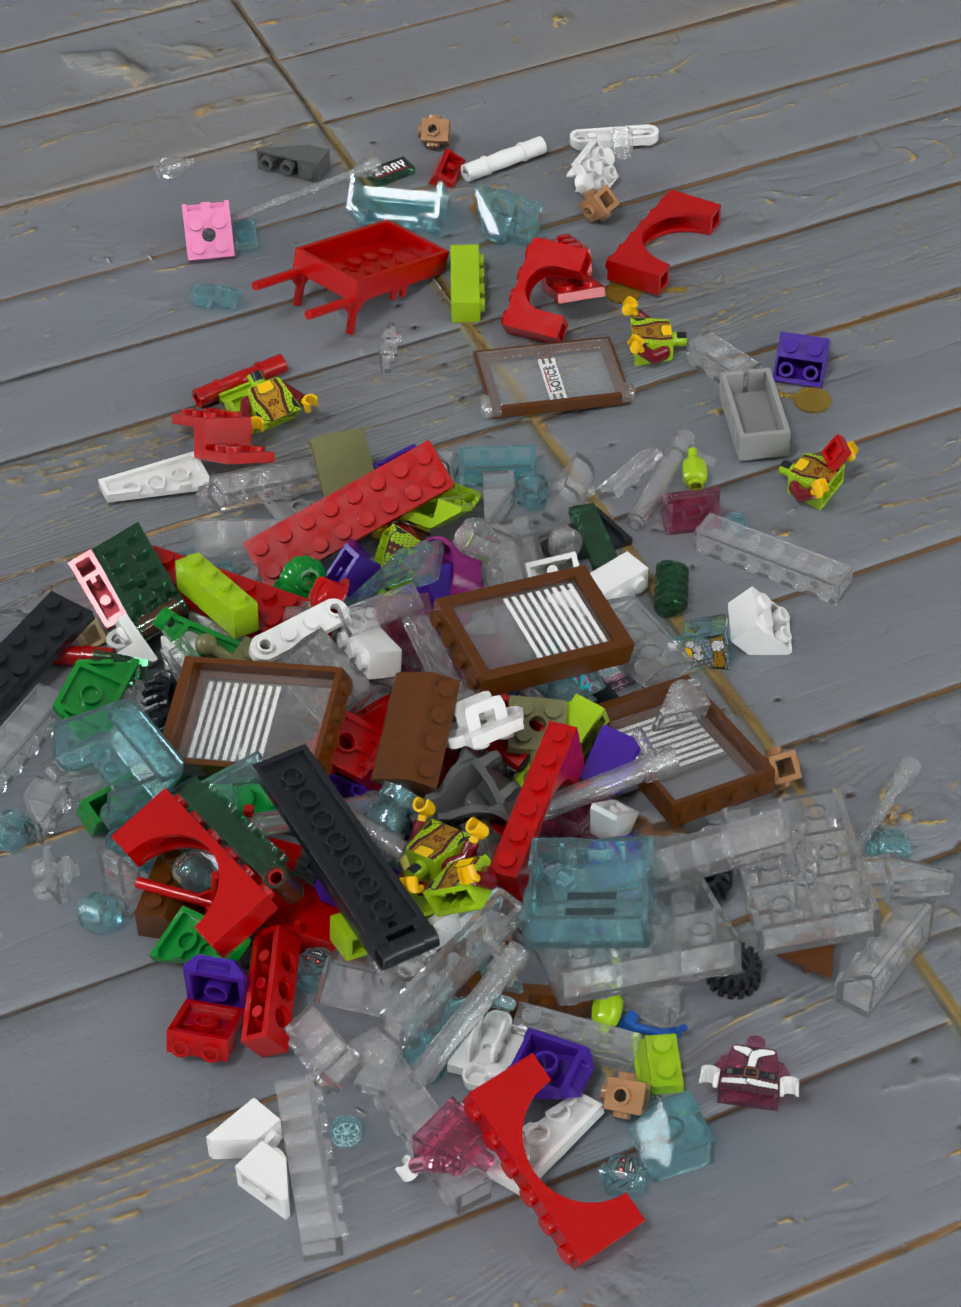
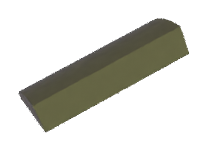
[309,428,374,498]

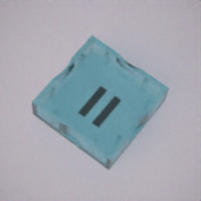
[520,837,657,949]

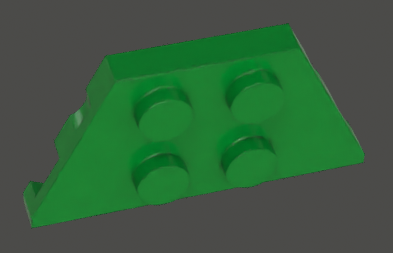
[53,659,140,753]

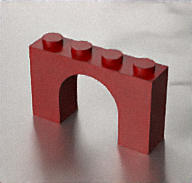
[501,237,592,343]

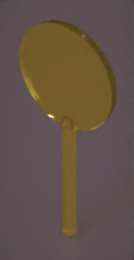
[605,282,686,304]
[778,387,831,413]

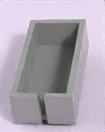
[719,368,791,461]

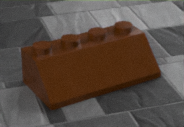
[370,672,461,798]
[134,848,216,939]

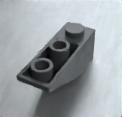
[256,145,330,183]

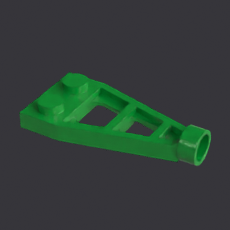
[153,606,241,703]

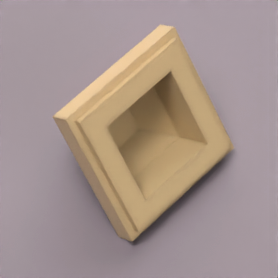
[77,617,106,647]

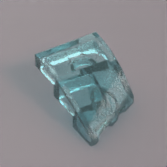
[472,185,543,246]

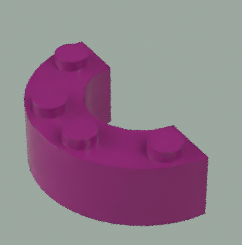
[420,536,483,637]

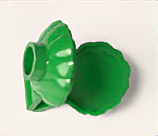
[272,555,327,599]

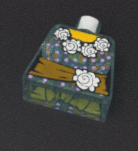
[667,614,732,671]

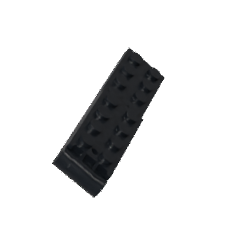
[0,591,95,718]
[252,744,440,971]

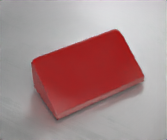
[428,148,465,188]

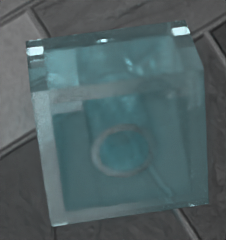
[629,1090,716,1183]

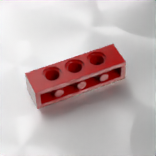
[241,924,301,1058]

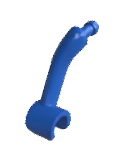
[618,1010,688,1038]

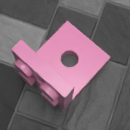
[182,200,235,262]

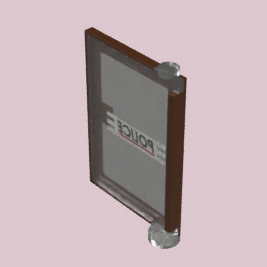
[473,336,635,421]

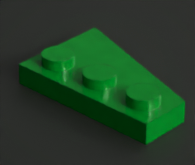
[149,906,252,963]

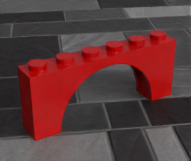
[605,189,721,296]
[490,721,585,913]
[111,788,279,958]
[462,1053,645,1270]

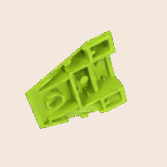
[398,482,483,531]

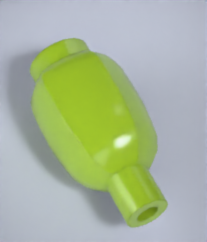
[682,447,707,492]
[592,984,624,1042]

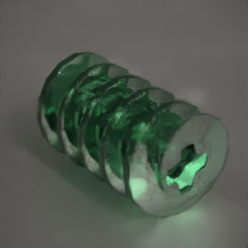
[653,560,690,618]

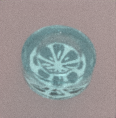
[330,1115,363,1148]

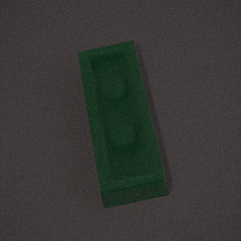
[568,502,618,571]

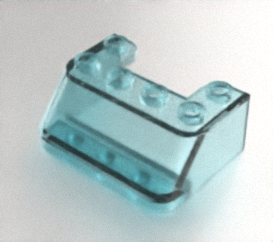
[346,173,451,232]
[53,699,184,830]

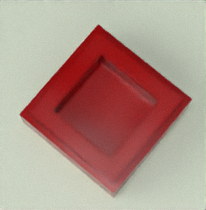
[821,434,852,472]

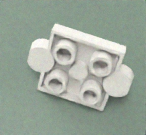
[566,138,619,195]
[446,691,524,750]
[447,1010,526,1090]

